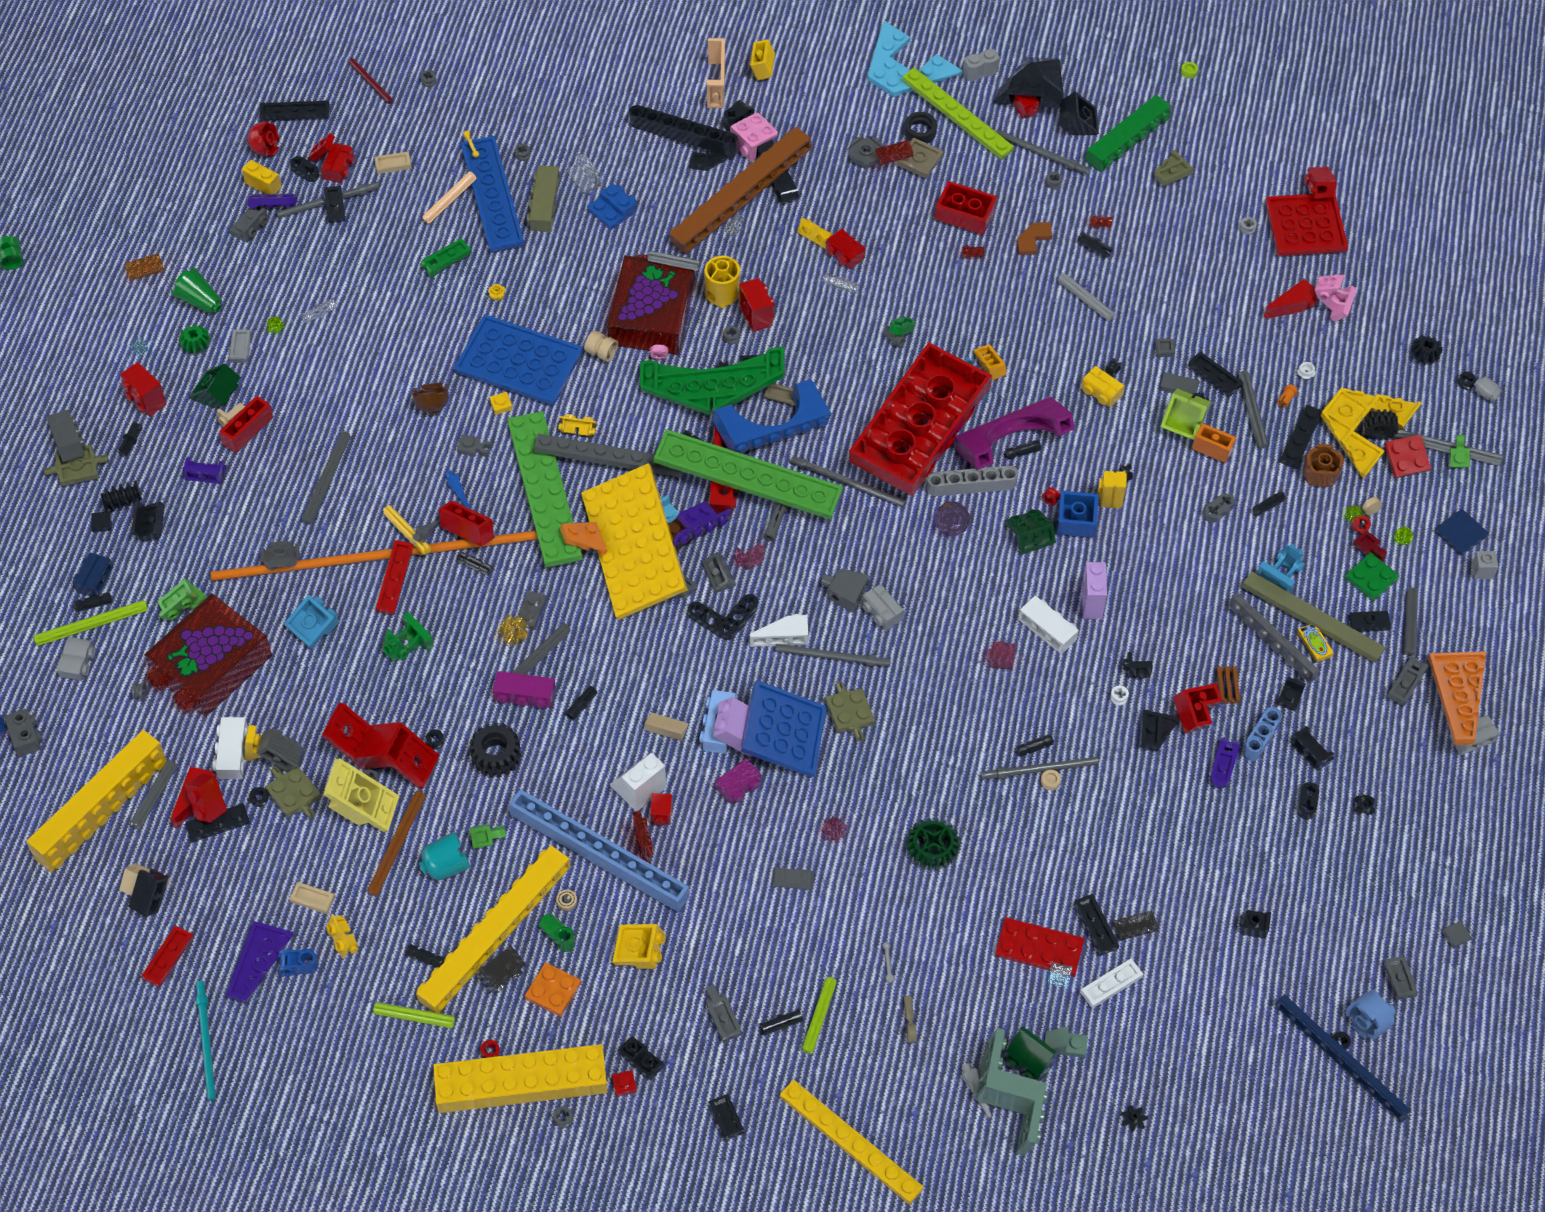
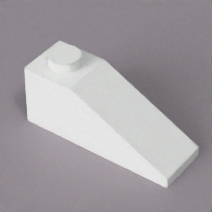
[750,614,808,647]

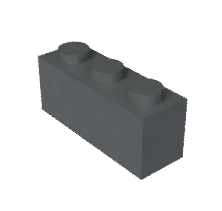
[46,410,86,462]

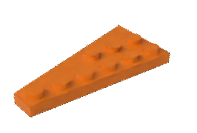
[1428,651,1487,745]

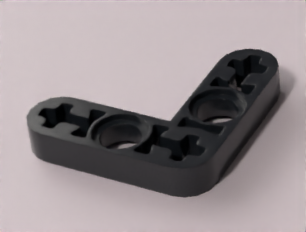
[688,594,758,640]

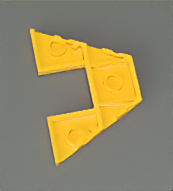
[1320,388,1422,479]

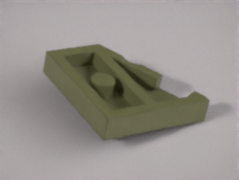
[1154,150,1193,186]

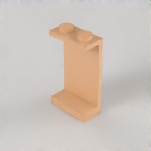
[707,38,725,108]

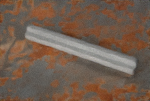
[1058,273,1115,321]

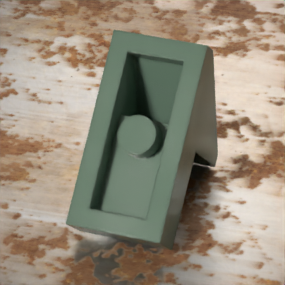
[1045,1027,1088,1058]

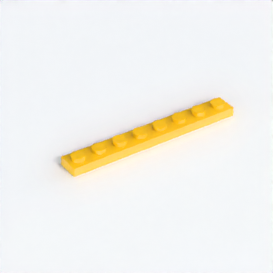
[780,1079,924,1205]

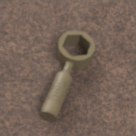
[904,996,917,1043]

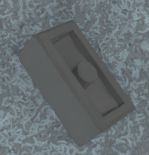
[702,552,736,593]

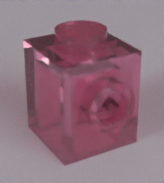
[986,641,1016,670]

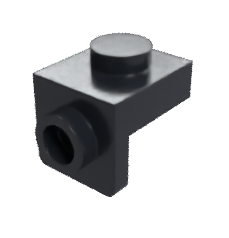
[1123,652,1153,679]

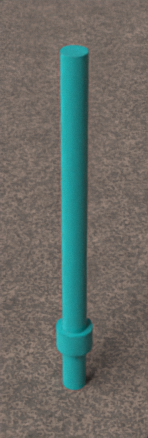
[195,981,216,1101]

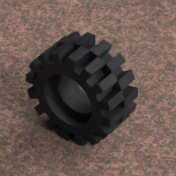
[1364,409,1399,440]

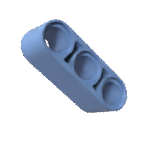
[1243,707,1282,761]

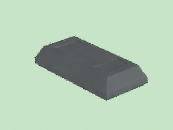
[772,867,814,890]

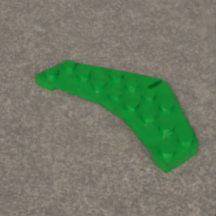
[640,347,785,416]

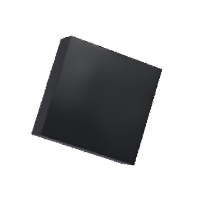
[91,511,112,532]

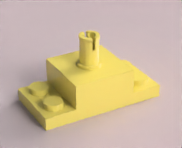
[323,758,399,832]

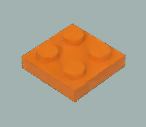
[525,962,582,1017]

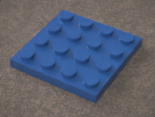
[741,680,827,778]

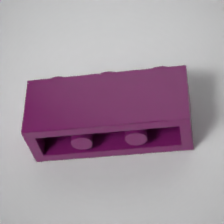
[492,671,556,709]

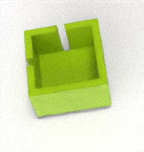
[1160,388,1212,440]

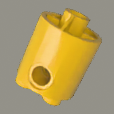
[704,256,740,308]

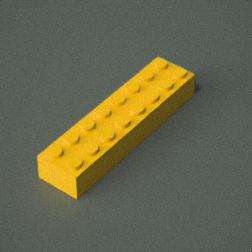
[26,730,167,873]
[433,1044,608,1113]

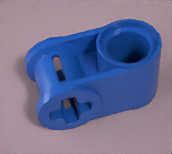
[278,949,319,976]

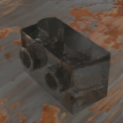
[475,946,526,993]

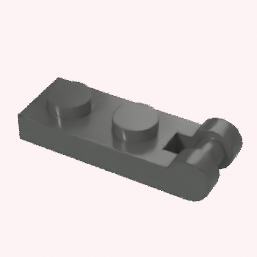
[1387,656,1429,706]

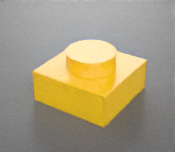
[489,392,513,415]

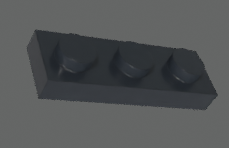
[1188,351,1243,397]
[185,803,250,843]
[1074,894,1120,956]

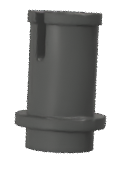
[883,326,906,347]

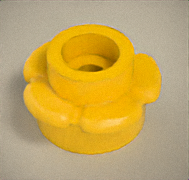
[488,284,506,301]

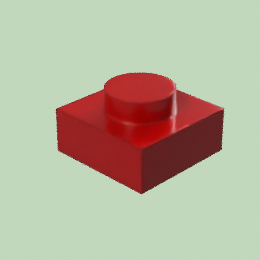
[612,1070,637,1097]

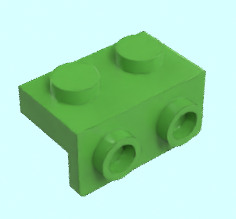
[157,578,199,621]

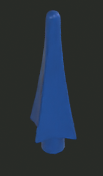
[445,470,471,509]

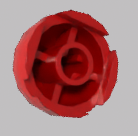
[247,121,280,156]

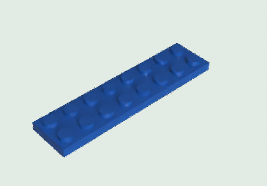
[461,136,524,252]

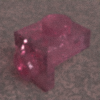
[735,543,765,570]

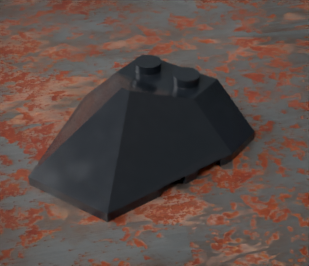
[993,57,1064,108]

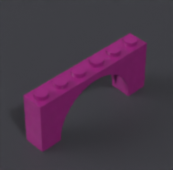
[955,396,1075,470]

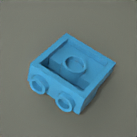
[284,594,340,648]

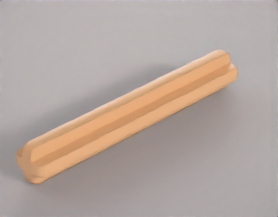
[422,171,476,224]

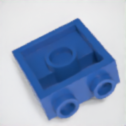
[587,183,637,230]

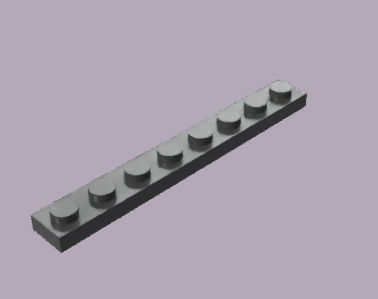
[534,433,682,478]

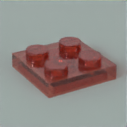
[632,810,653,864]

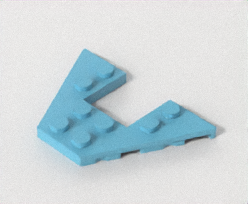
[867,21,963,97]

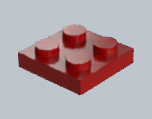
[1384,435,1431,479]

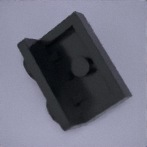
[131,501,165,542]

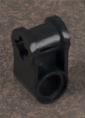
[724,100,755,131]

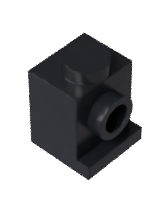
[1239,910,1271,939]

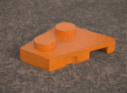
[560,522,607,555]

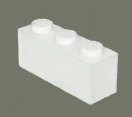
[1018,596,1079,654]
[213,717,248,779]

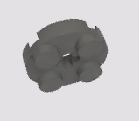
[849,136,884,169]
[261,541,300,570]

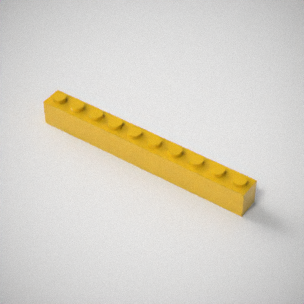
[416,845,571,1013]

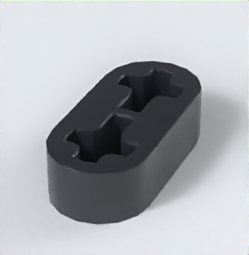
[290,156,320,182]
[1297,782,1319,820]

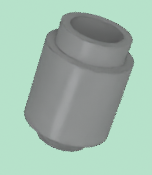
[1474,376,1503,402]

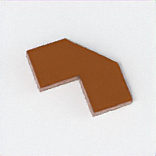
[1017,222,1052,255]

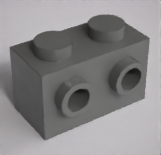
[4,708,43,757]

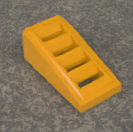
[973,344,1006,380]

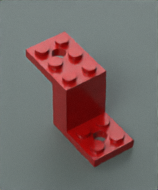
[322,703,440,789]

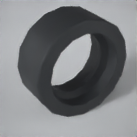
[904,112,937,144]

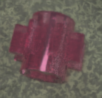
[822,816,847,842]

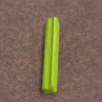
[802,977,837,1054]
[373,1002,455,1028]

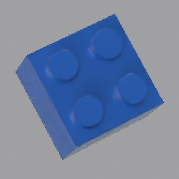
[1057,490,1099,538]

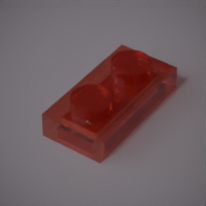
[875,140,914,165]

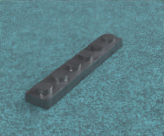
[1229,592,1319,683]

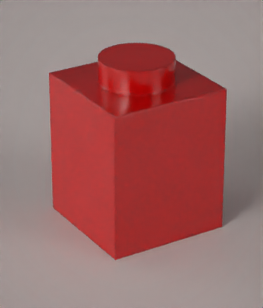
[1013,95,1039,118]
[650,793,673,826]

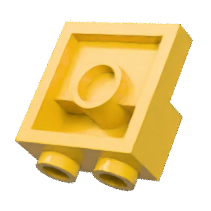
[612,924,666,969]

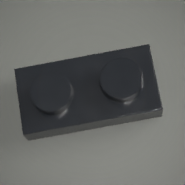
[324,186,346,223]

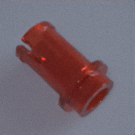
[1089,214,1112,228]
[962,245,984,259]

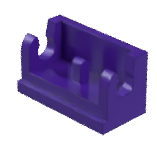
[182,457,227,484]

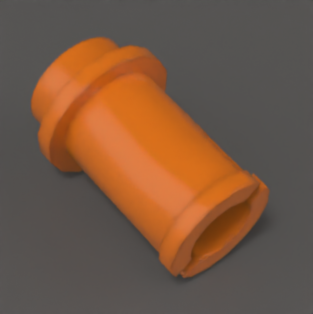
[1277,384,1298,408]

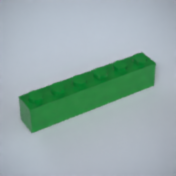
[1085,95,1171,172]

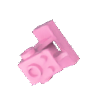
[1315,274,1357,322]

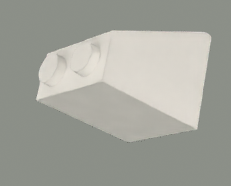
[610,753,666,812]

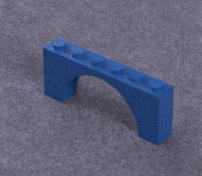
[712,379,832,453]

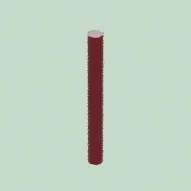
[348,58,393,104]

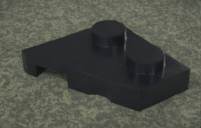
[1139,710,1180,751]

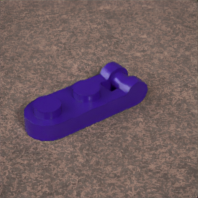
[247,194,298,209]
[1210,737,1240,788]

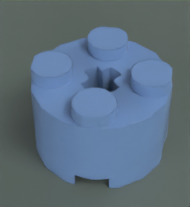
[1346,990,1396,1040]

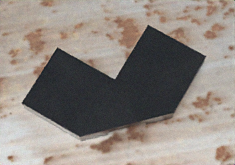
[689,151,728,171]

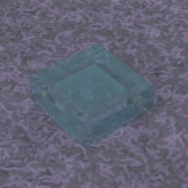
[1047,962,1073,988]

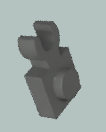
[457,434,492,457]

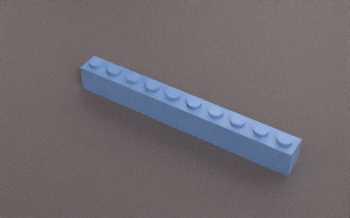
[509,789,690,913]

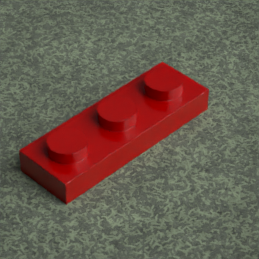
[141,925,194,988]

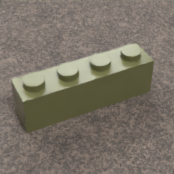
[527,165,560,232]

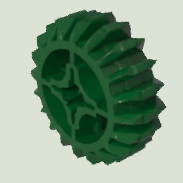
[906,817,960,871]

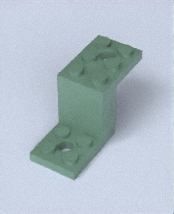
[975,1028,1048,1156]

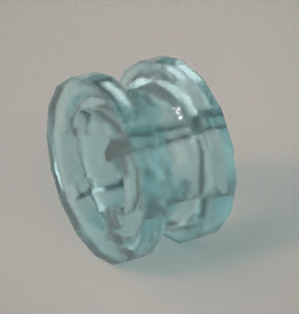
[130,338,148,356]

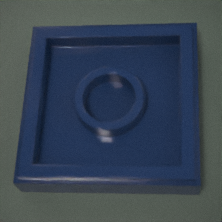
[1435,509,1489,556]

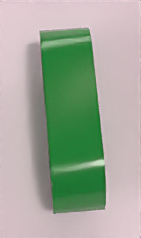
[888,317,916,335]

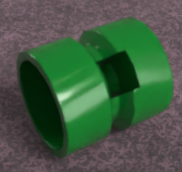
[0,236,24,270]

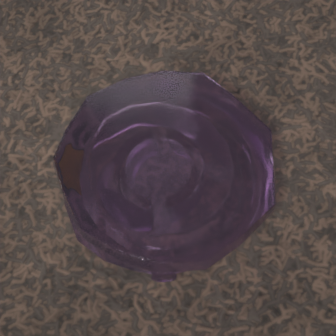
[935,501,971,537]

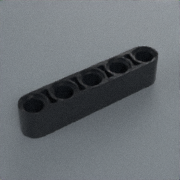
[756,139,799,204]

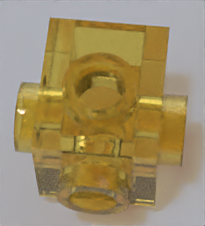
[498,614,529,645]

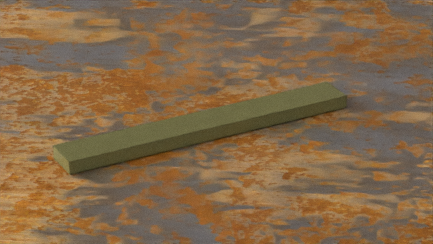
[1242,572,1386,663]

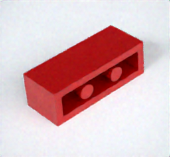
[219,395,274,453]
[438,500,495,547]

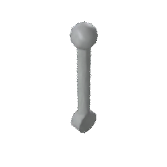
[882,942,894,983]

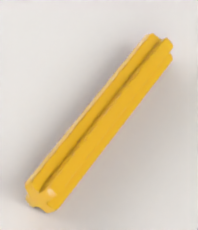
[383,505,431,555]

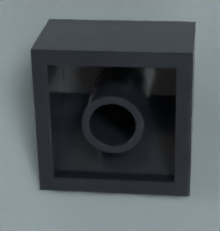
[1059,91,1099,135]

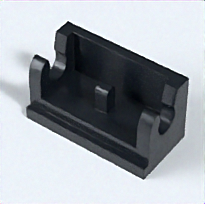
[1291,726,1334,771]
[128,869,169,917]

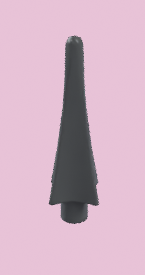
[412,520,440,543]

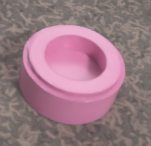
[650,345,668,360]

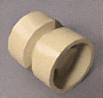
[584,330,618,362]

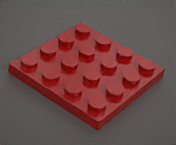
[1265,194,1348,256]

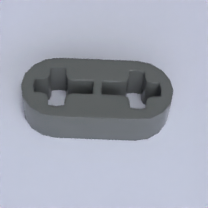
[1204,493,1235,523]

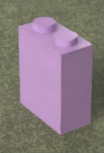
[1082,562,1107,619]
[713,697,751,756]

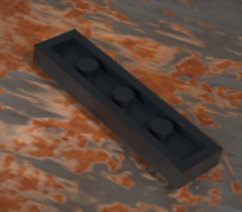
[260,100,330,121]
[1279,404,1323,470]

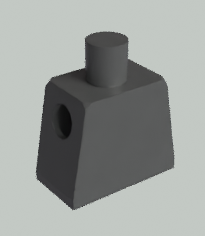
[821,569,869,613]

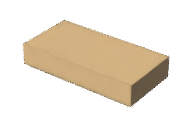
[374,152,412,174]
[289,882,336,914]

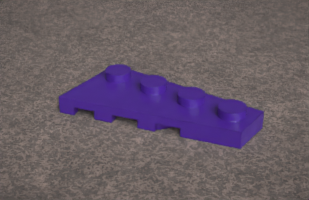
[226,921,293,1004]

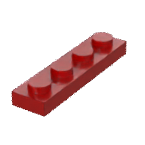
[375,540,414,615]

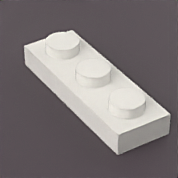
[1080,959,1143,1009]

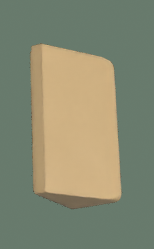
[645,712,689,741]

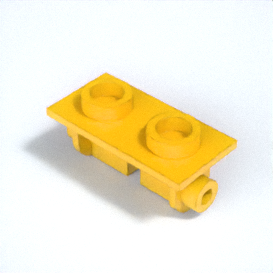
[797,217,833,249]
[558,414,598,437]
[326,914,358,959]

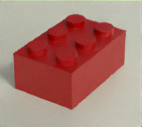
[935,181,997,235]

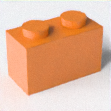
[1192,423,1237,463]

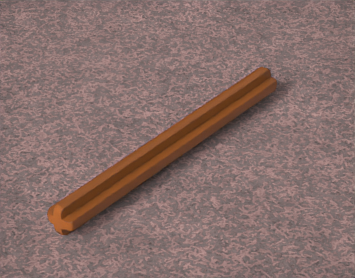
[367,791,425,896]

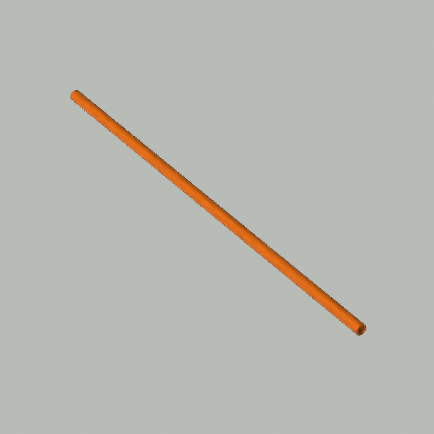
[211,530,538,581]

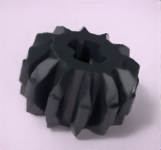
[1411,334,1443,365]

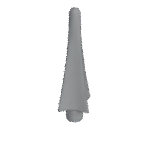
[962,1063,991,1118]

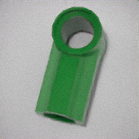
[538,913,576,952]

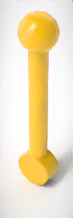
[463,131,479,158]

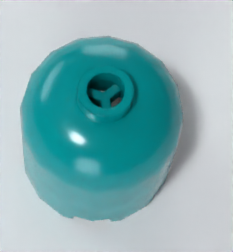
[419,832,471,881]

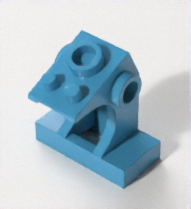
[1257,543,1305,593]

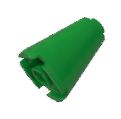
[171,266,222,314]

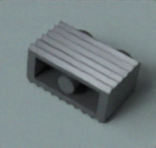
[256,728,303,772]

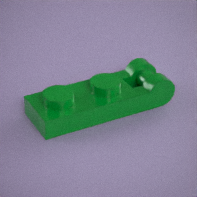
[420,238,472,277]

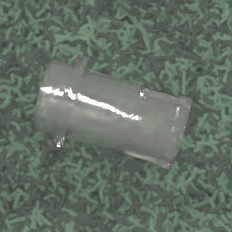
[725,214,744,236]

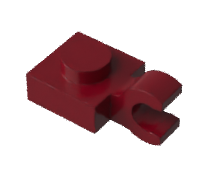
[1353,530,1387,562]

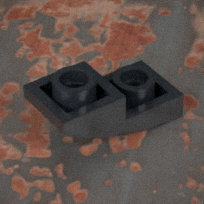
[618,1036,665,1081]

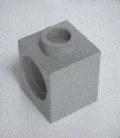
[1472,551,1498,579]

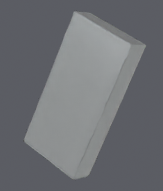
[229,329,252,363]

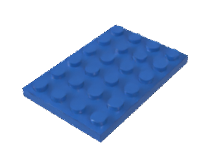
[454,314,583,406]

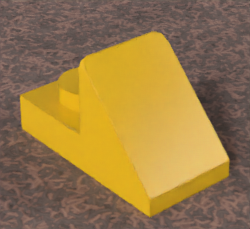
[245,725,263,761]

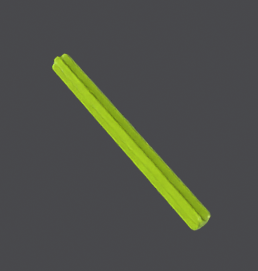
[34,600,148,646]

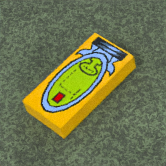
[1297,624,1334,663]

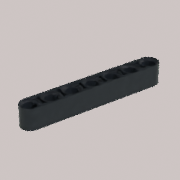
[629,105,739,156]

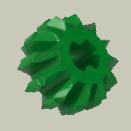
[179,323,211,355]

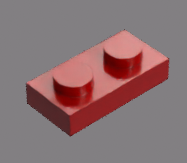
[307,133,335,162]

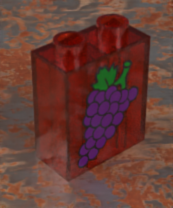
[607,254,696,355]
[144,593,273,718]

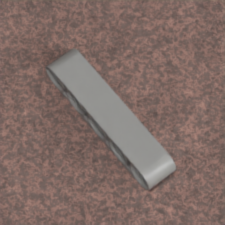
[927,466,1018,496]

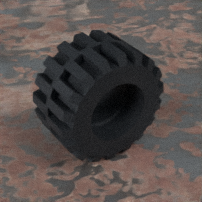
[470,723,521,777]

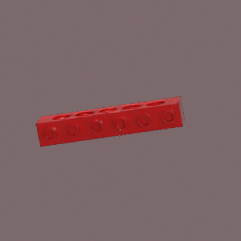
[710,426,737,516]

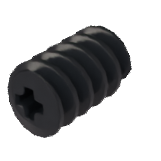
[100,480,143,512]

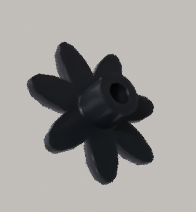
[1121,1105,1148,1132]

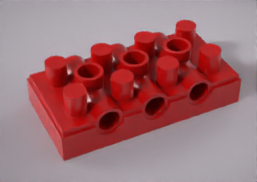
[849,342,992,496]

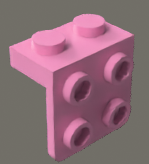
[730,113,778,162]

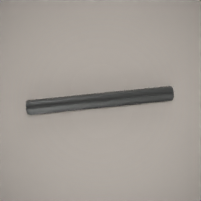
[1393,429,1503,466]
[302,431,351,524]

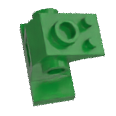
[382,612,434,661]

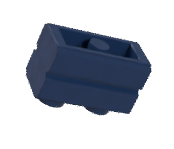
[73,553,113,597]

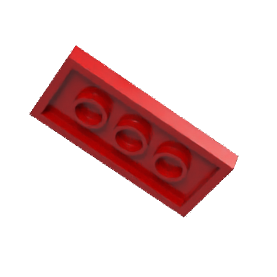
[995,917,1085,977]

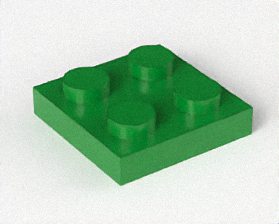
[1345,552,1399,602]

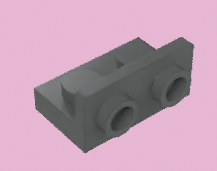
[229,208,268,243]

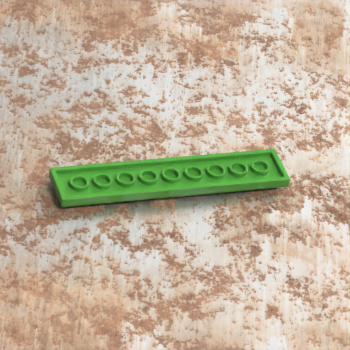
[507,411,583,568]
[653,429,843,520]

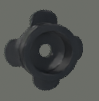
[1355,795,1375,815]

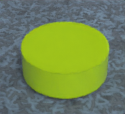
[1181,62,1198,79]

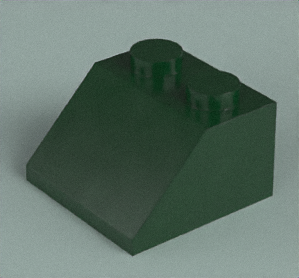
[189,363,241,408]
[1004,1026,1056,1081]

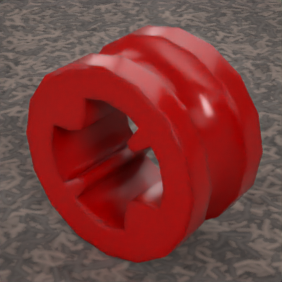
[1042,487,1060,506]
[1351,516,1371,533]
[481,1040,500,1058]

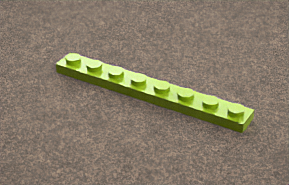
[902,67,1014,160]

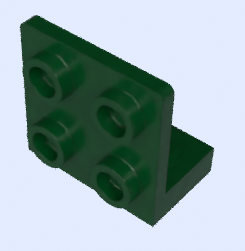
[1005,509,1056,554]

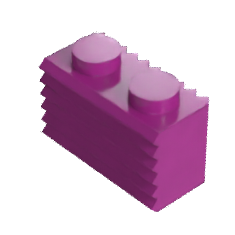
[715,758,761,804]

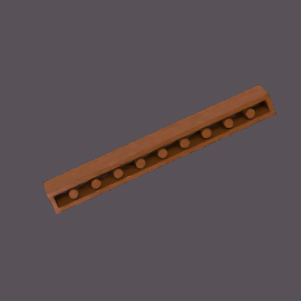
[669,127,812,255]

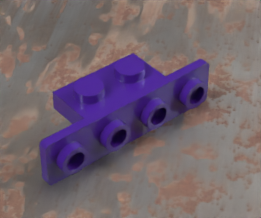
[672,501,732,546]

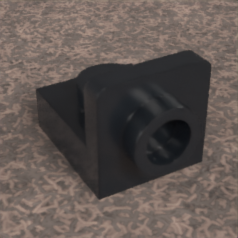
[1277,677,1306,712]

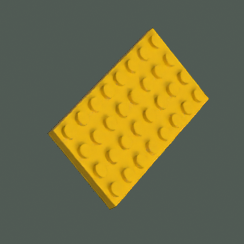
[581,463,688,620]

